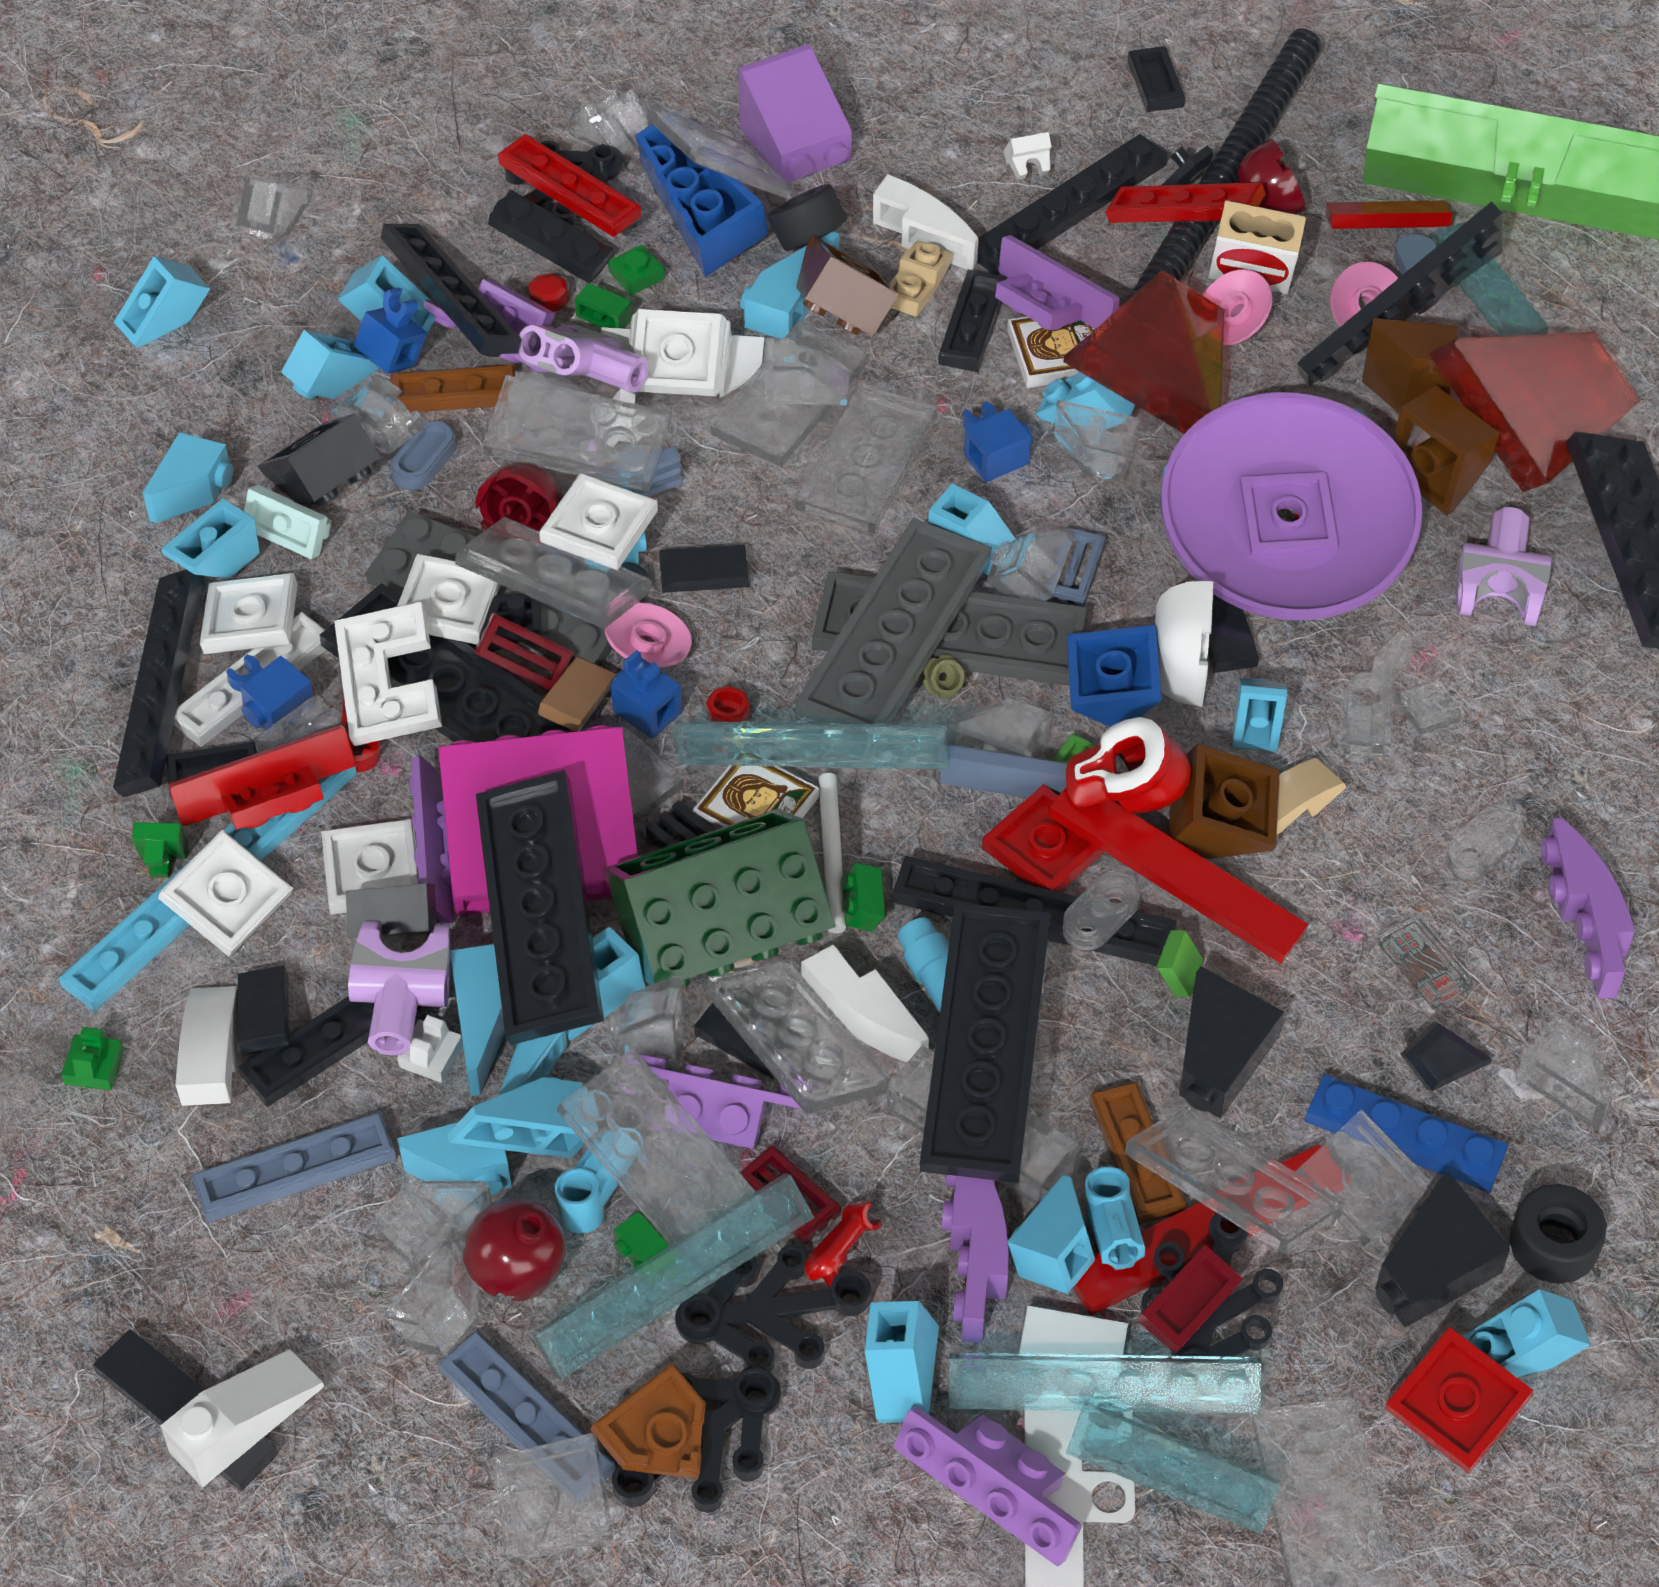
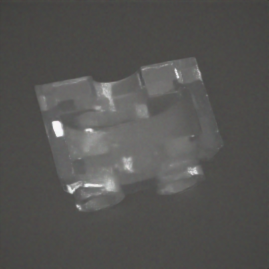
[328,377,425,455]

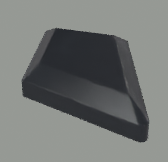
[1162,145,1213,185]
[478,592,542,652]
[1400,1022,1492,1091]

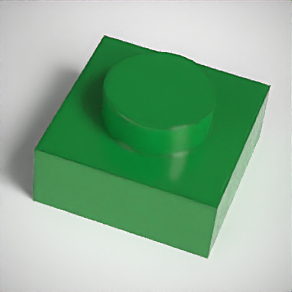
[608,244,665,296]

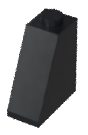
[1179,966,1284,1119]
[1375,1173,1510,1327]

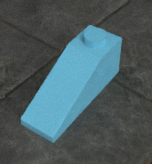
[740,231,839,342]
[450,944,505,1096]
[447,1077,598,1158]

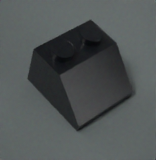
[258,414,381,506]

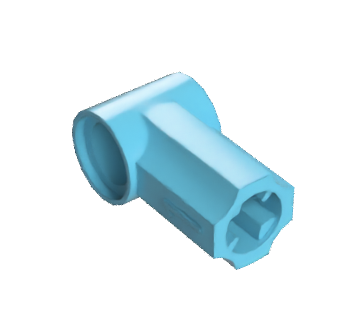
[555,1131,635,1234]
[1085,1167,1145,1270]

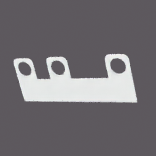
[1024,1388,1135,1587]

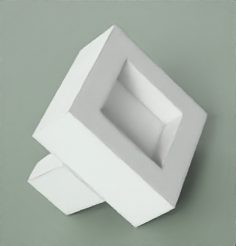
[1003,132,1052,180]
[397,1015,463,1083]

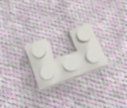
[334,602,442,746]

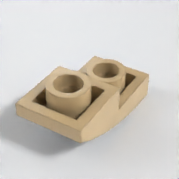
[889,241,953,317]
[1276,758,1347,836]

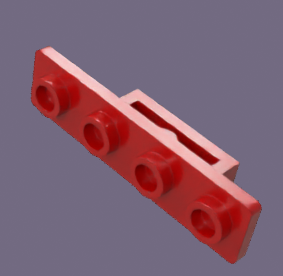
[169,725,355,830]

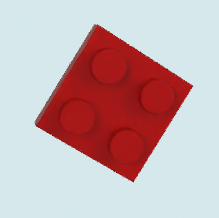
[982,784,1104,892]
[1386,1327,1534,1474]

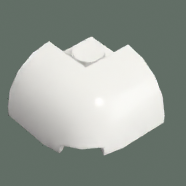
[1155,581,1213,707]

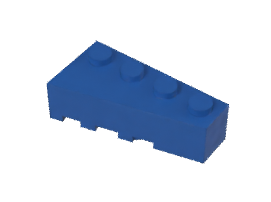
[635,115,768,277]

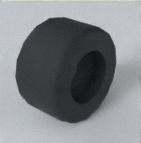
[768,184,847,251]
[1509,1184,1607,1284]

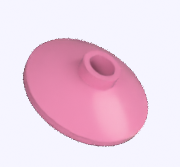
[1330,262,1398,327]
[1197,270,1272,346]
[605,602,692,668]

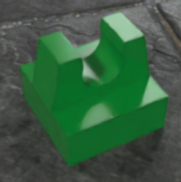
[132,822,188,878]
[61,1027,124,1091]

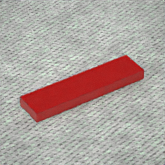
[498,134,641,237]
[1105,183,1266,223]

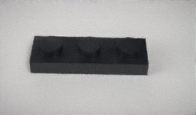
[488,190,613,283]

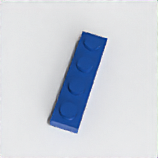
[1305,1074,1509,1193]

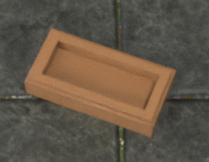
[538,657,616,732]

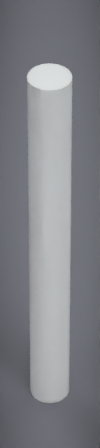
[819,773,846,933]

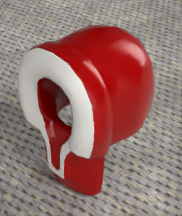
[1066,717,1191,813]

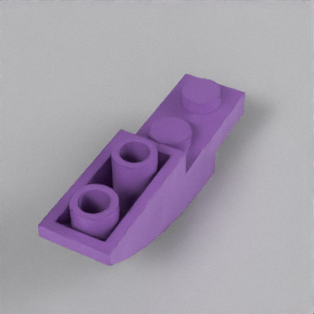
[1541,818,1635,999]
[941,1175,1009,1343]

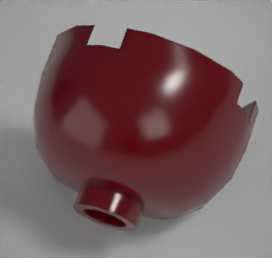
[1237,139,1306,215]
[475,462,563,550]
[463,1197,566,1301]

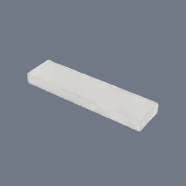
[173,612,326,747]

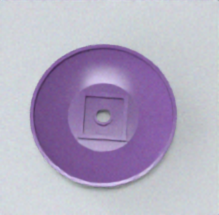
[1160,392,1422,620]

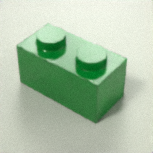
[575,283,633,329]
[841,862,885,932]
[613,1212,678,1286]

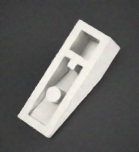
[160,1349,324,1488]

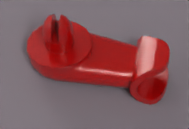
[804,1200,883,1287]

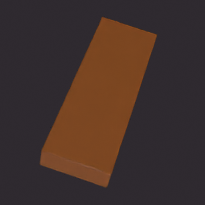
[390,365,518,414]
[1089,1082,1186,1225]

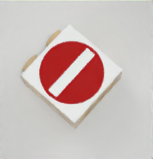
[1208,200,1306,294]

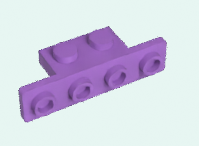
[995,235,1120,335]
[423,279,570,381]
[409,755,454,925]
[623,1054,819,1149]
[894,1406,1081,1566]

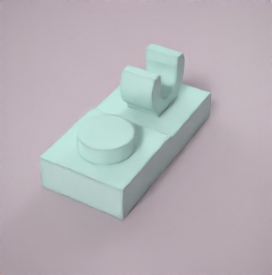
[244,485,332,559]

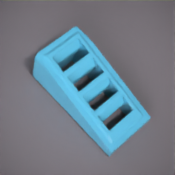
[499,1031,567,1095]

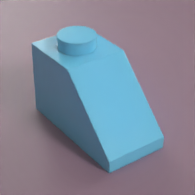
[338,255,435,332]
[113,256,210,347]
[281,330,380,400]
[142,432,233,523]
[162,498,260,578]
[1232,678,1287,752]
[397,1122,512,1200]

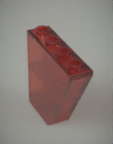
[1063,271,1225,434]
[1429,332,1640,492]

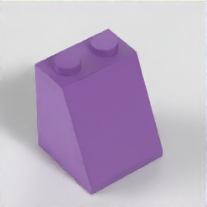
[738,44,852,185]

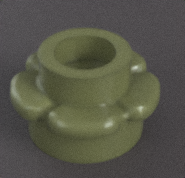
[923,655,965,699]

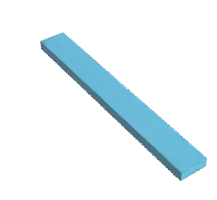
[59,766,357,1012]

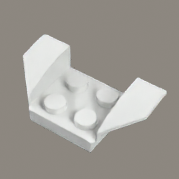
[601,309,765,398]

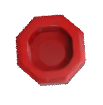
[528,273,568,312]
[706,686,751,732]

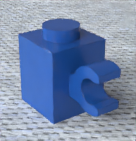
[354,287,428,374]
[963,401,1033,483]
[611,650,682,739]
[226,654,314,738]

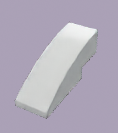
[873,174,978,270]
[801,944,929,1067]
[176,986,238,1106]

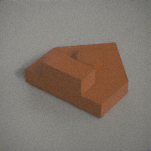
[590,1363,705,1479]

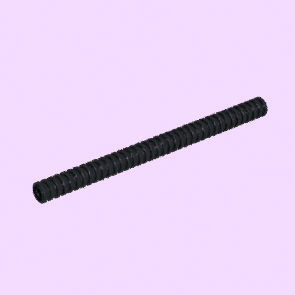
[1114,28,1321,345]

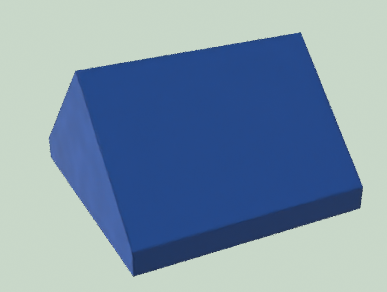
[1067,625,1162,727]

